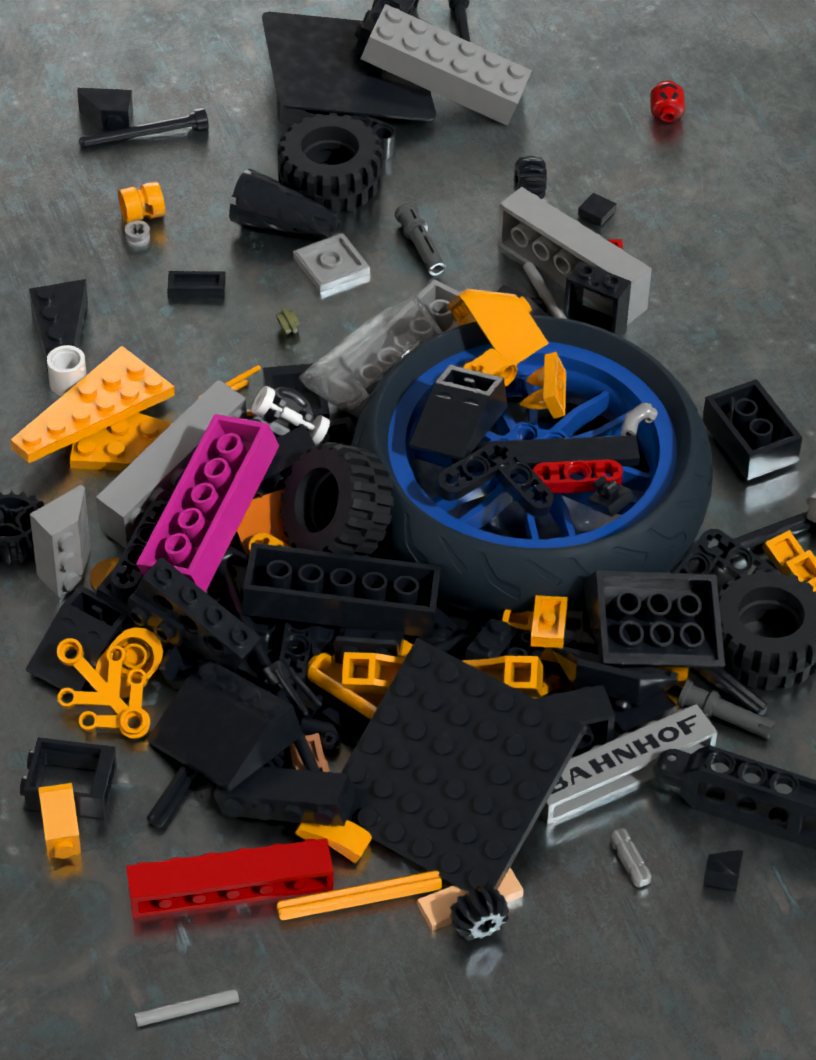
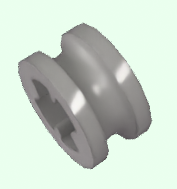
[125,220,150,248]

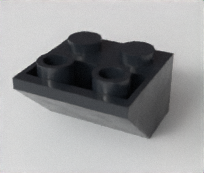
[464,618,546,660]

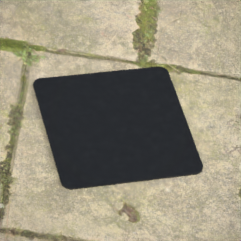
[262,12,436,121]

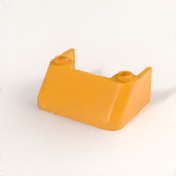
[447,288,549,365]

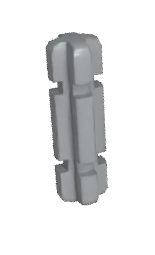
[610,828,651,888]

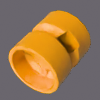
[118,181,166,225]

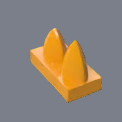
[519,352,566,418]

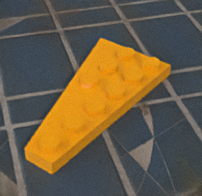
[11,346,175,464]

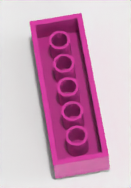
[136,414,279,592]

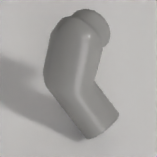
[621,403,658,436]

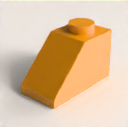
[38,783,81,859]

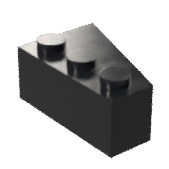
[29,279,88,373]

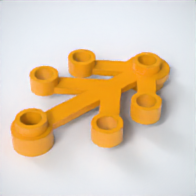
[57,638,150,739]

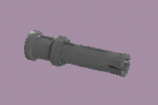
[394,202,446,276]
[677,679,776,740]

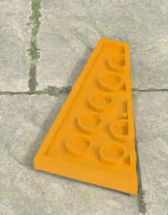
[70,413,172,471]

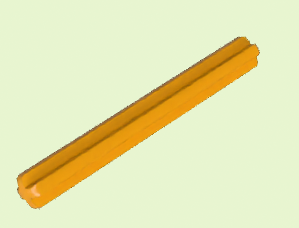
[277,870,442,920]

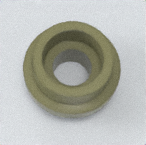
[276,307,300,335]

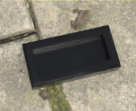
[167,271,226,298]

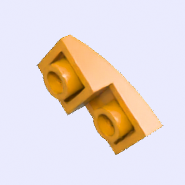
[295,820,372,863]

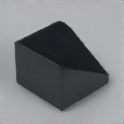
[703,850,743,890]

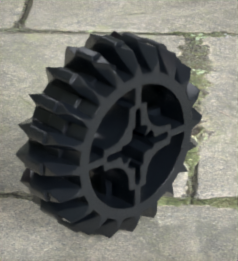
[0,490,44,565]

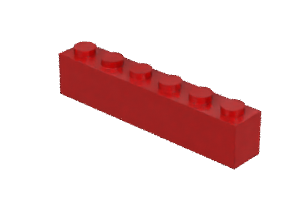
[126,838,334,918]

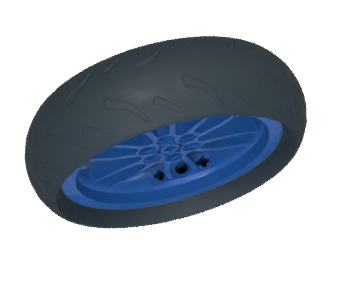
[351,316,713,620]

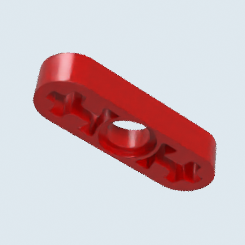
[533,459,623,493]

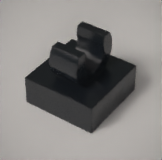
[588,476,634,517]

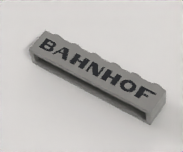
[540,704,717,825]

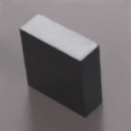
[578,193,617,226]

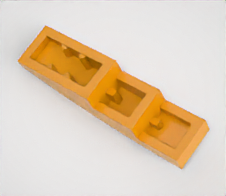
[762,530,816,592]

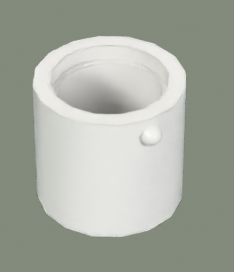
[47,345,87,396]

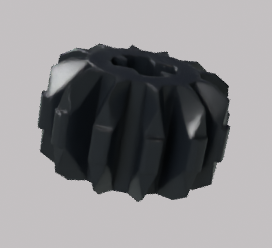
[513,156,547,199]
[450,885,509,941]

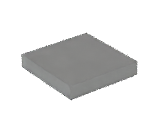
[293,233,370,293]

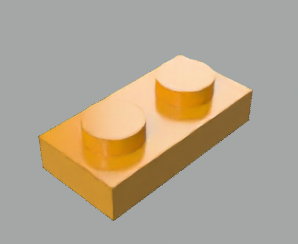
[531,595,568,648]

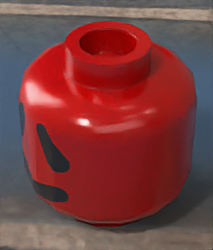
[650,81,685,122]

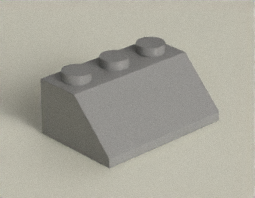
[30,485,91,597]

